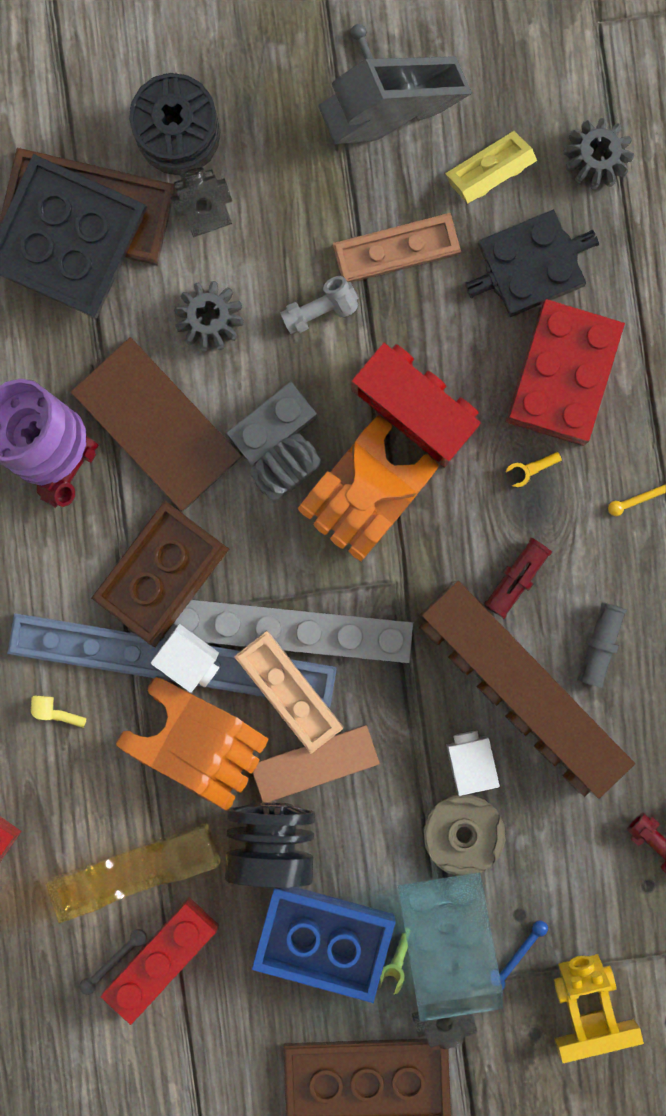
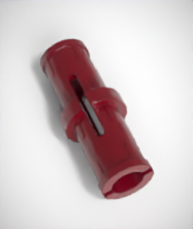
[484,538,552,619]

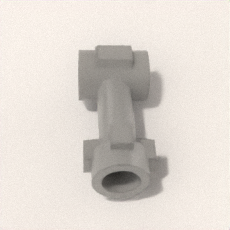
[280,276,358,334]

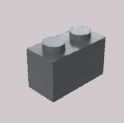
[226,382,317,467]

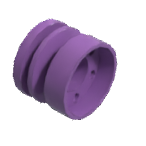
[0,379,86,486]

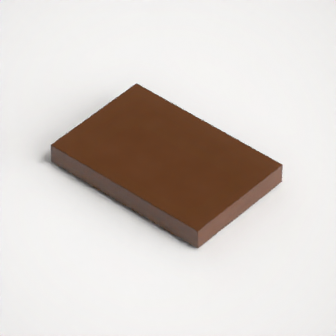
[91,500,229,647]

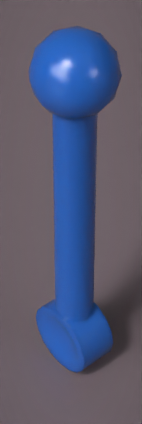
[489,920,548,992]

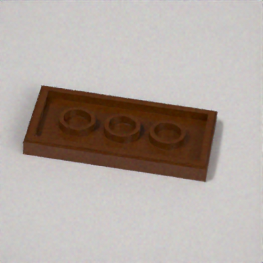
[0,148,176,265]
[71,337,242,512]
[284,1038,451,1116]

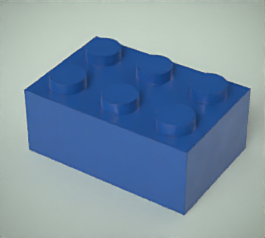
[252,887,396,1003]

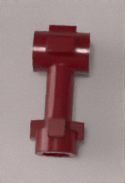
[36,436,99,508]
[627,813,666,873]

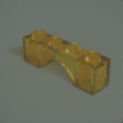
[46,823,221,924]

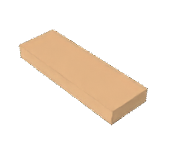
[234,630,343,754]

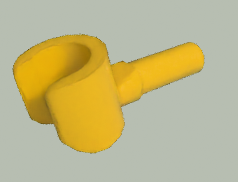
[506,452,562,487]

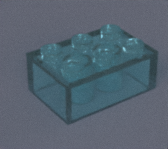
[398,873,503,1022]

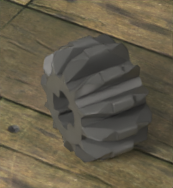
[563,118,634,189]
[174,281,244,352]
[250,434,321,500]

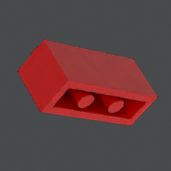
[100,897,219,1025]

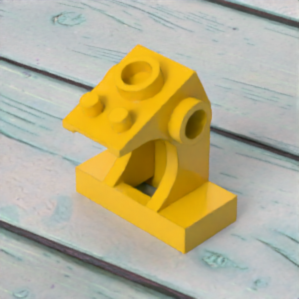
[554,954,644,1063]

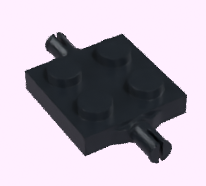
[465,209,599,317]

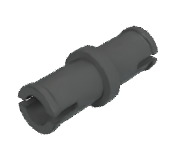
[577,602,627,688]

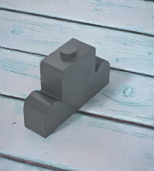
[318,56,472,144]

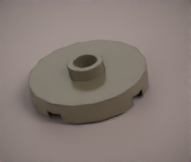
[423,794,506,877]

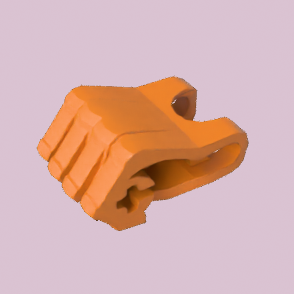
[297,415,439,562]
[115,677,268,811]

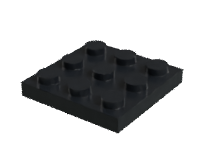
[0,154,147,319]

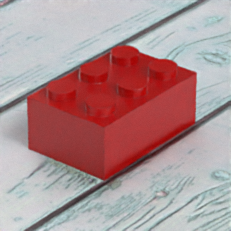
[506,299,625,446]
[351,343,481,468]

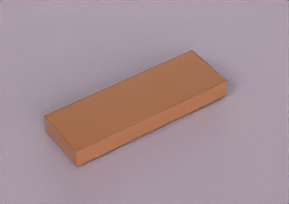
[333,213,461,283]
[253,724,380,802]

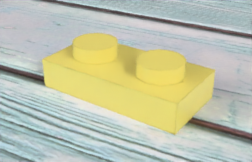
[445,131,537,204]

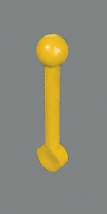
[608,484,666,517]

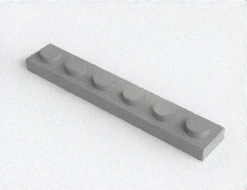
[165,600,413,663]

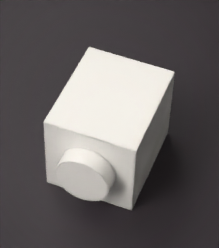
[151,624,219,693]
[446,731,500,796]

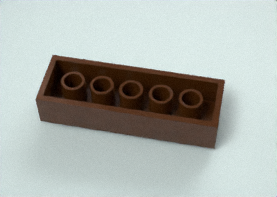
[418,580,635,799]

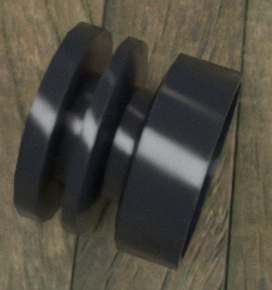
[129,73,221,175]
[225,802,315,888]

